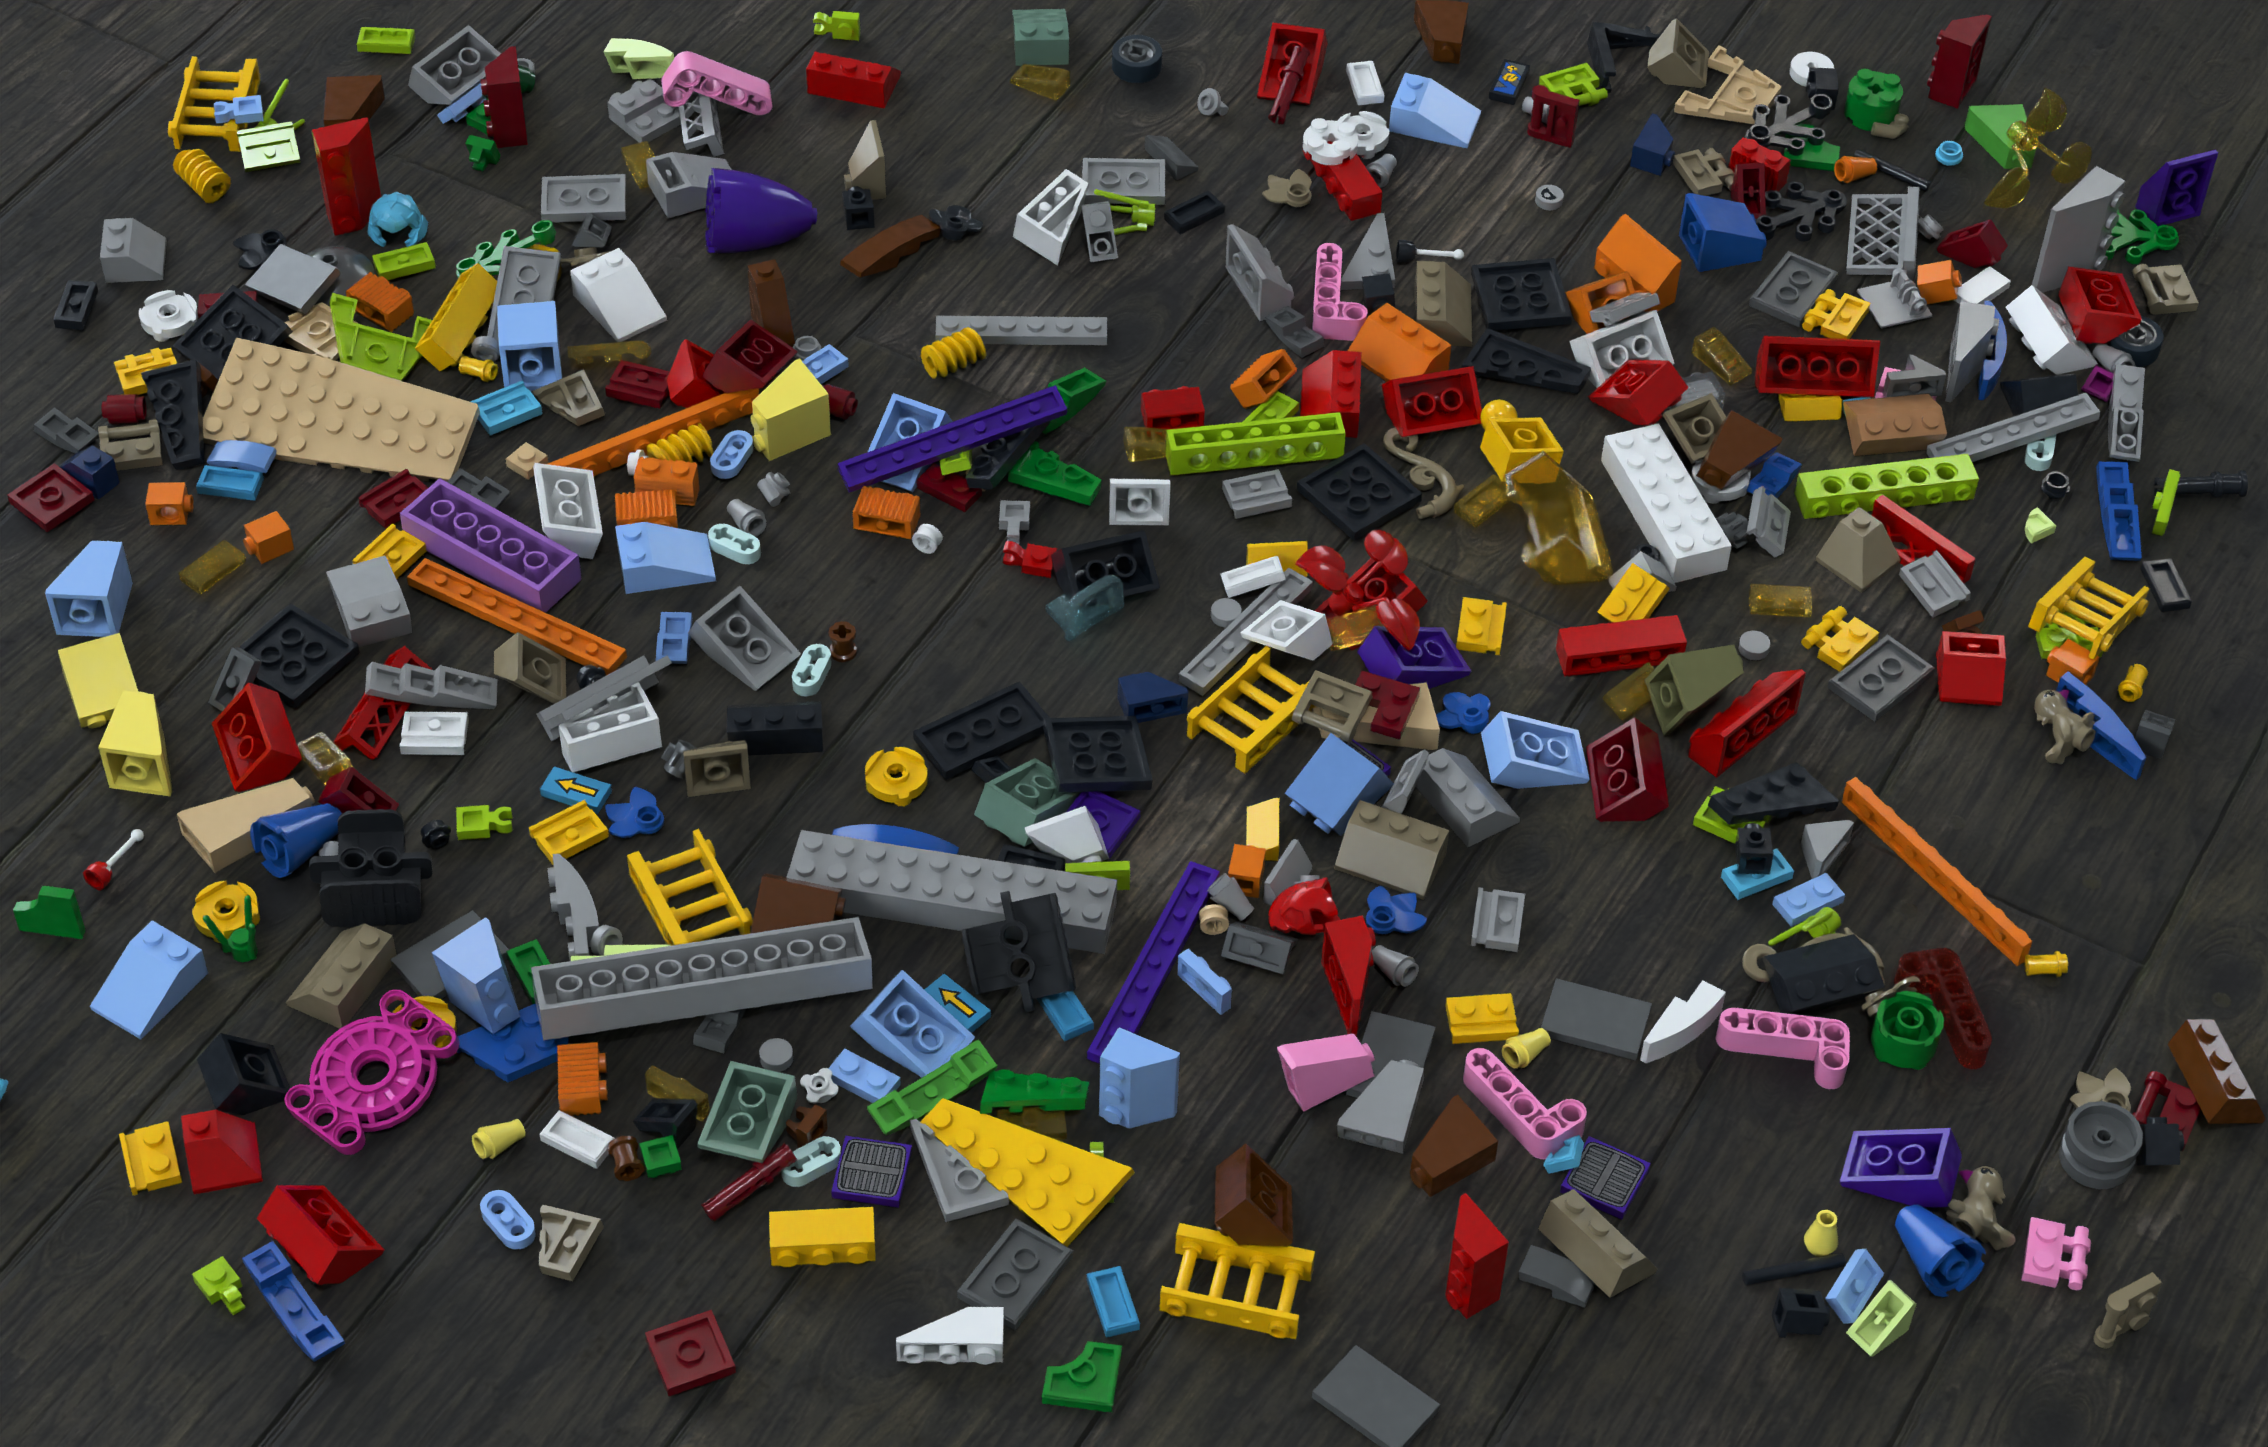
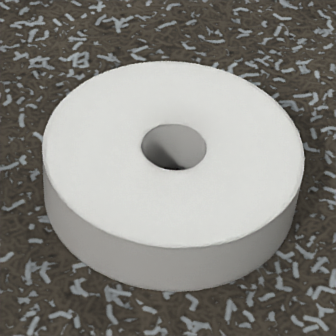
[1790,52,1834,87]

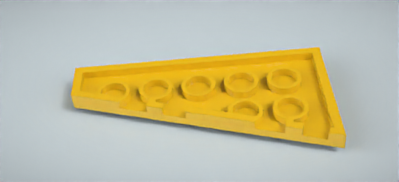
[920,1098,1135,1247]

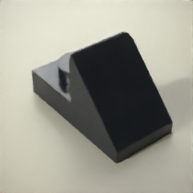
[633,1098,698,1149]

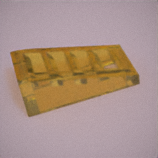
[1010,64,1070,101]
[1692,327,1752,385]
[1123,427,1170,462]
[297,731,353,786]

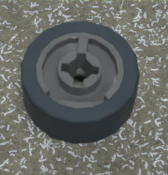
[1112,35,1162,83]
[2106,316,2164,367]

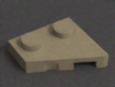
[532,370,605,426]
[539,1205,604,1281]

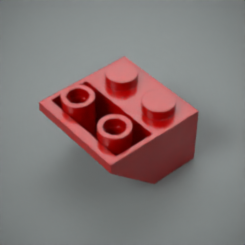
[1936,631,2006,706]

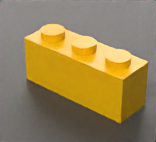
[769,1207,876,1267]

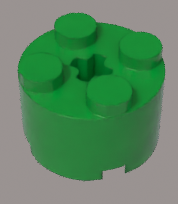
[1844,68,1903,131]
[1871,991,1944,1070]

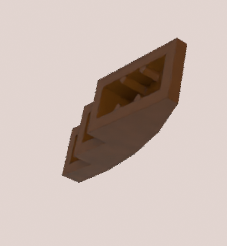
[840,214,941,278]

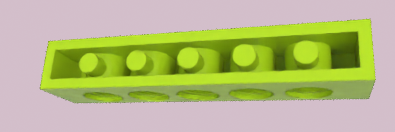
[1166,412,1346,476]
[1794,453,1979,519]

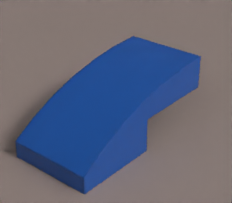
[1747,452,1802,499]

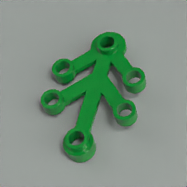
[2105,209,2179,264]
[456,220,556,278]

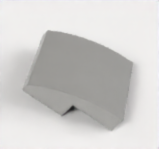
[1382,749,1429,814]

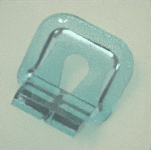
[1046,575,1124,641]

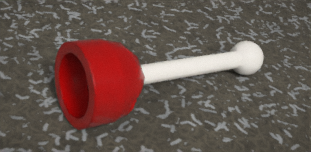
[83,829,144,890]

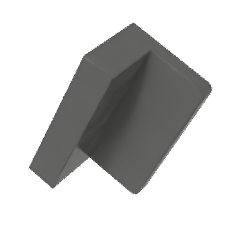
[1221,922,1298,974]

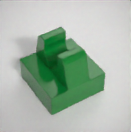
[465,135,501,171]
[639,1135,682,1178]

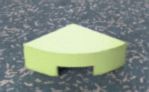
[2025,507,2056,544]

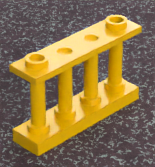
[168,56,260,152]
[2028,557,2150,660]
[1187,646,1316,774]
[627,829,753,946]
[1160,1223,1315,1339]

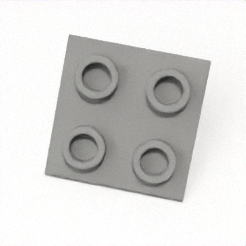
[1857,268,1932,328]

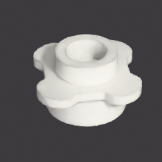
[800,1068,839,1104]

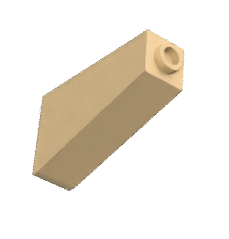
[1312,682,1440,750]
[177,778,315,873]

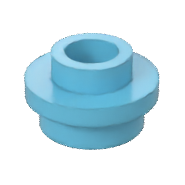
[1935,141,1963,166]

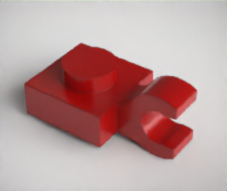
[1002,541,1057,578]

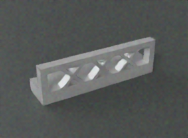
[679,91,724,157]

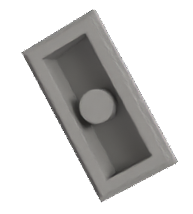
[1263,839,1312,905]

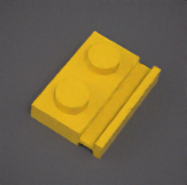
[352,524,427,579]
[1597,563,1670,623]
[1456,597,1507,655]
[529,800,609,865]
[1445,993,1519,1044]
[119,1121,182,1195]

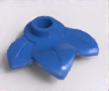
[1436,692,1491,734]
[605,787,664,838]
[1366,886,1427,934]

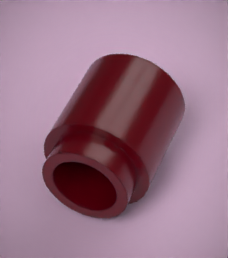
[822,384,858,420]
[101,394,147,424]

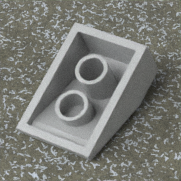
[1945,301,1999,402]
[326,556,412,647]
[688,586,801,691]

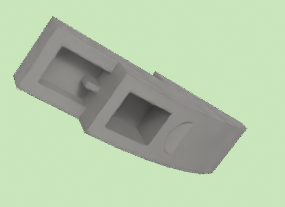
[2108,364,2145,462]
[547,853,599,961]

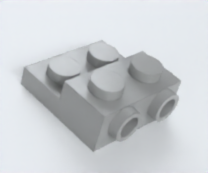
[607,78,681,146]

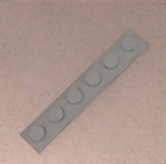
[936,316,1107,345]
[1927,393,2100,462]
[1178,568,1313,696]

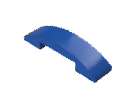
[1978,300,2007,400]
[832,824,959,855]
[242,1241,345,1362]

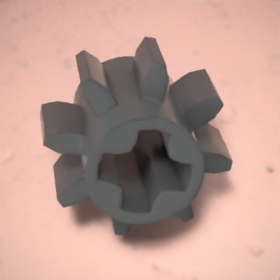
[1716,511,1748,549]
[661,740,696,779]

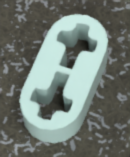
[2025,434,2056,471]
[708,524,761,564]
[792,644,831,697]
[781,1136,841,1187]

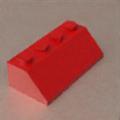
[312,117,381,236]
[1755,336,1880,397]
[1688,669,1806,778]

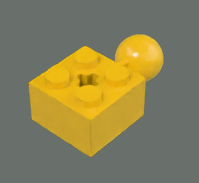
[1480,399,1564,483]

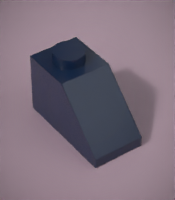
[1630,113,1675,176]
[60,445,120,500]
[1118,672,1188,723]

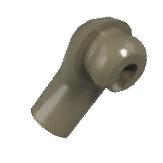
[1871,114,1909,139]

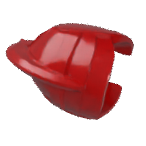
[1269,877,1340,935]

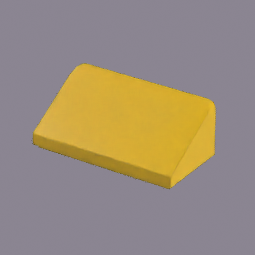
[1778,394,1842,421]
[1246,541,1308,577]
[1246,798,1279,861]

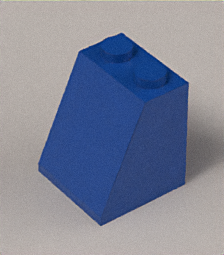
[1679,193,1767,272]

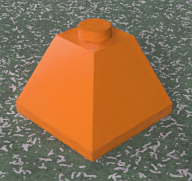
[1565,271,1635,334]

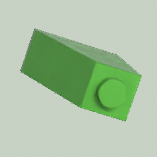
[1965,104,2036,169]

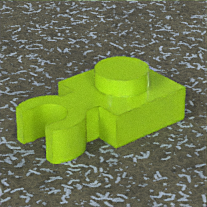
[813,11,860,41]
[456,805,513,840]

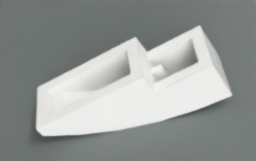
[1640,980,1726,1063]

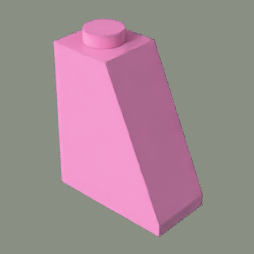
[1277,1034,1375,1112]

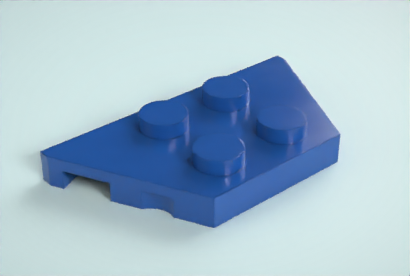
[457,1004,570,1082]

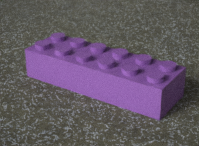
[400,478,581,613]

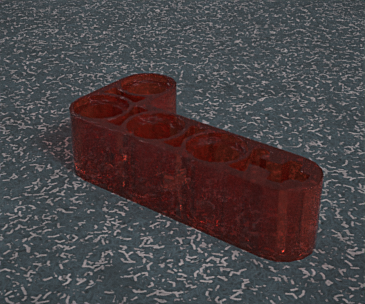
[1894,948,1992,1069]

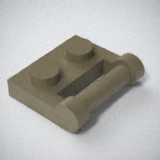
[2132,264,2199,315]
[98,419,163,471]
[1292,670,1373,743]
[2093,1272,2162,1348]

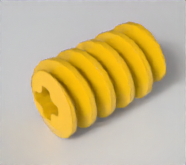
[173,149,231,203]
[921,327,987,379]
[647,423,713,463]

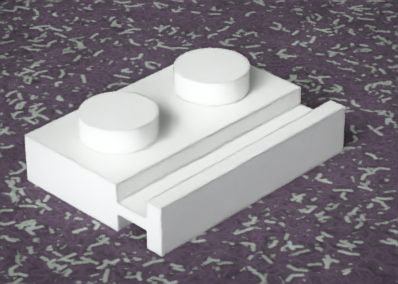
[400,712,469,755]

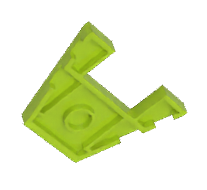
[330,293,432,382]

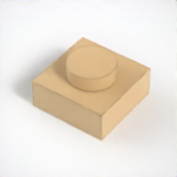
[506,442,549,480]

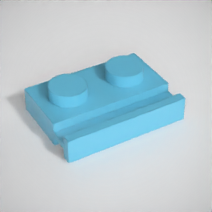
[470,381,542,435]

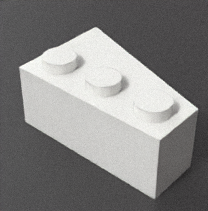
[1013,169,1088,266]
[558,682,662,773]

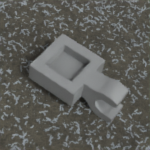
[999,500,1030,544]

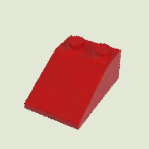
[1257,23,1328,105]
[1588,360,1689,426]
[1315,558,1428,651]
[1321,915,1376,1037]

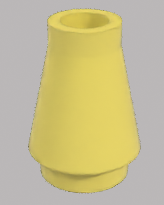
[1502,1028,1551,1068]
[472,1119,526,1159]
[1804,1210,1838,1257]

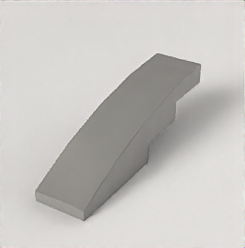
[365,662,498,709]

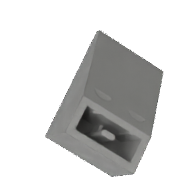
[646,152,732,218]

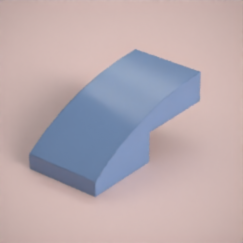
[207,440,277,473]
[656,612,693,664]

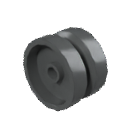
[2059,1101,2143,1189]

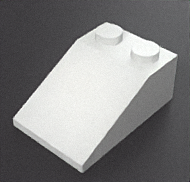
[570,248,667,343]

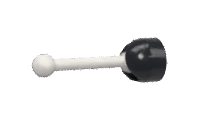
[1396,240,1464,263]

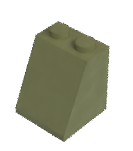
[1645,645,1744,736]

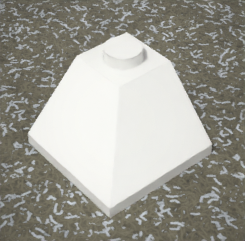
[1109,478,1170,525]
[1241,600,1333,661]
[1025,806,1109,863]

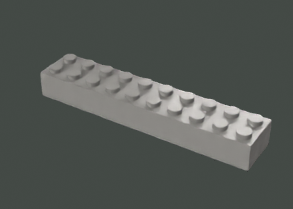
[787,830,1117,954]
[531,917,873,1040]

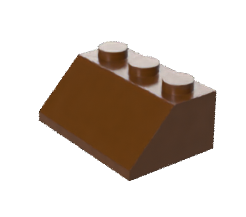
[2168,1019,2266,1124]
[1215,1144,1293,1247]

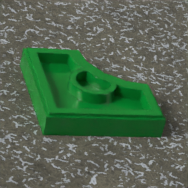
[1783,124,1840,171]
[13,886,86,939]
[1042,1341,1122,1413]

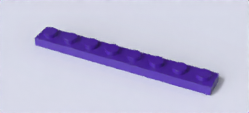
[838,385,1067,493]
[1087,861,1220,1064]

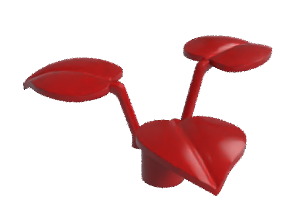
[1295,530,1420,652]

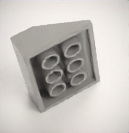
[2032,166,2125,293]

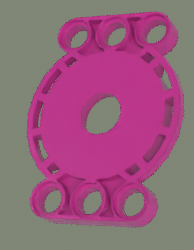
[284,990,460,1155]

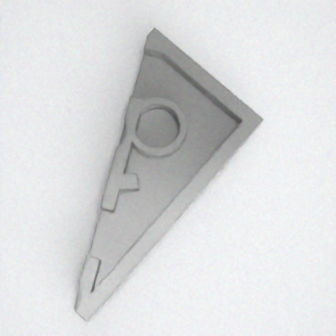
[1340,213,1395,290]
[910,1118,1009,1222]

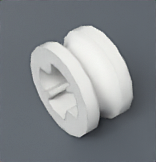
[912,524,943,554]

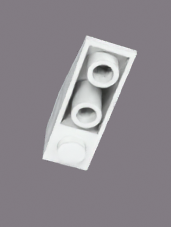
[896,1307,1004,1365]

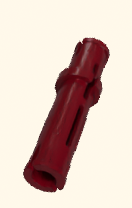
[1268,46,1310,124]
[701,1143,797,1222]

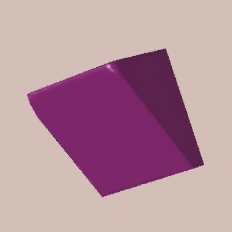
[2081,365,2113,403]

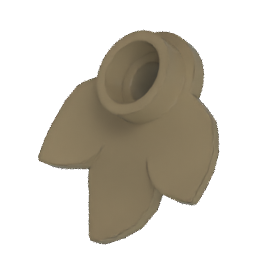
[1262,169,1312,207]
[560,247,610,267]
[1861,976,1920,1018]
[2070,1068,2131,1112]

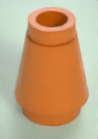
[1834,156,1877,183]

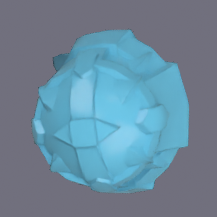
[367,192,428,247]

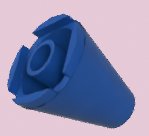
[250,803,342,878]
[1895,1205,1986,1297]

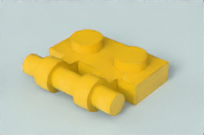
[1802,289,1871,339]
[114,347,177,395]
[1801,606,1879,672]

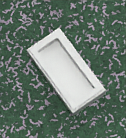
[1346,61,1385,105]
[1954,266,2011,305]
[1221,556,1286,598]
[540,1110,615,1169]

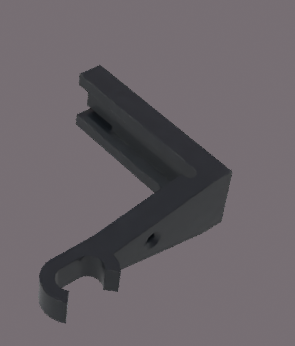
[1587,22,1661,93]

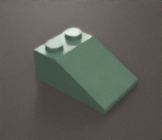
[1012,9,1069,66]
[974,758,1081,847]
[697,1061,797,1163]

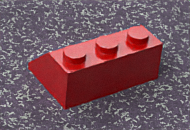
[806,52,901,109]
[2058,266,2142,344]
[1300,350,1362,438]
[1381,366,1482,437]
[212,682,302,792]
[257,1185,385,1285]
[1445,1193,1509,1319]

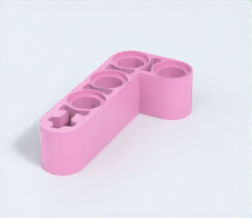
[661,51,773,115]
[1312,243,1368,341]
[1716,1008,1850,1089]
[1463,1048,1587,1159]

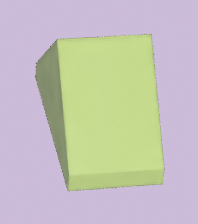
[1846,1280,1916,1357]

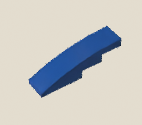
[2096,461,2142,561]
[2056,671,2146,780]

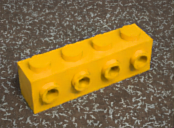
[415,263,497,371]

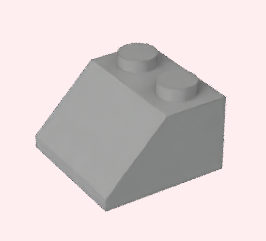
[100,218,167,283]

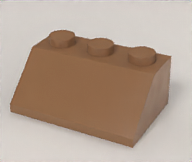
[1843,394,1947,456]

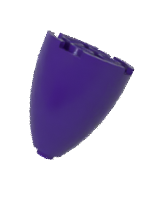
[705,168,817,253]

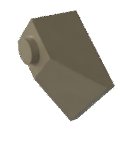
[1648,18,1709,88]
[844,120,886,200]
[1663,393,1726,464]
[1815,507,1901,593]
[494,632,566,704]
[683,740,751,797]

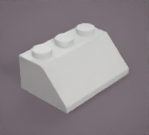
[2006,285,2098,375]
[1569,310,1675,388]
[533,463,603,559]

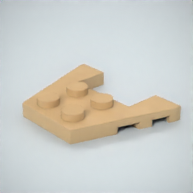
[1674,45,1782,124]
[284,302,358,361]

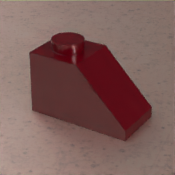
[1937,219,2008,268]
[318,766,399,814]

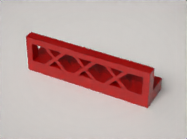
[1872,494,1976,583]
[332,646,432,760]

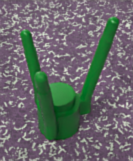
[203,895,258,962]

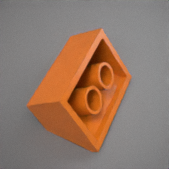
[1594,214,1682,312]
[1348,303,1451,382]

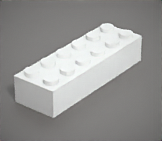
[1601,423,1732,583]

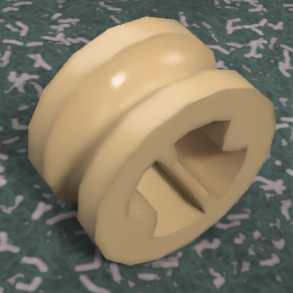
[1199,904,1229,935]

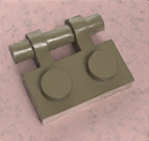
[1673,148,1734,196]

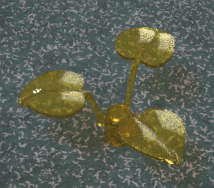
[1983,88,2092,208]

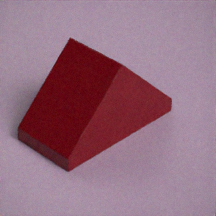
[1731,163,1766,219]

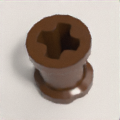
[828,621,857,662]
[607,1136,645,1181]

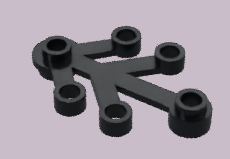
[1745,94,1832,156]
[1756,181,1847,242]

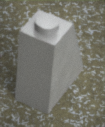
[1337,1060,1424,1154]

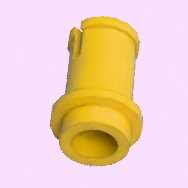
[459,356,498,382]
[2118,664,2148,702]
[2025,951,2068,977]

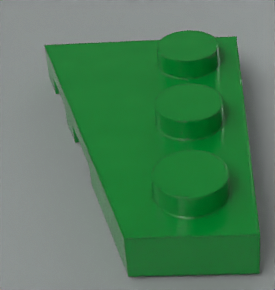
[1008,441,1102,506]
[980,1069,1089,1114]

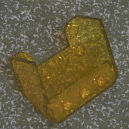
[1505,451,1613,585]

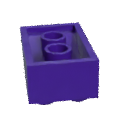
[2135,150,2218,226]
[1357,626,1472,689]
[1840,1128,1962,1207]

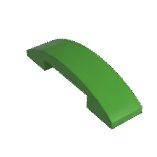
[867,1039,997,1136]

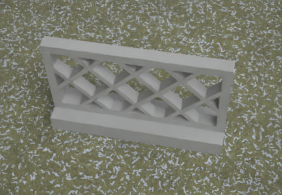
[1846,187,1919,282]
[536,655,672,741]

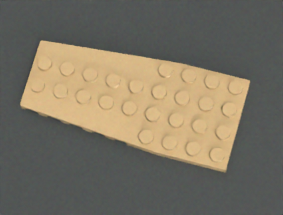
[203,338,480,482]

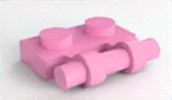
[2021,1217,2091,1290]

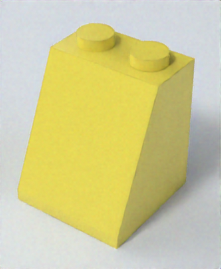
[750,358,831,461]
[58,633,138,728]
[98,690,172,797]

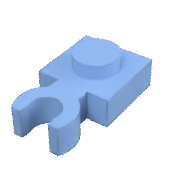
[213,95,264,124]

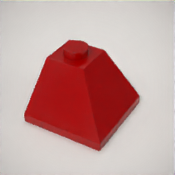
[667,339,725,408]
[181,1109,263,1194]

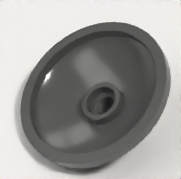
[306,246,375,306]

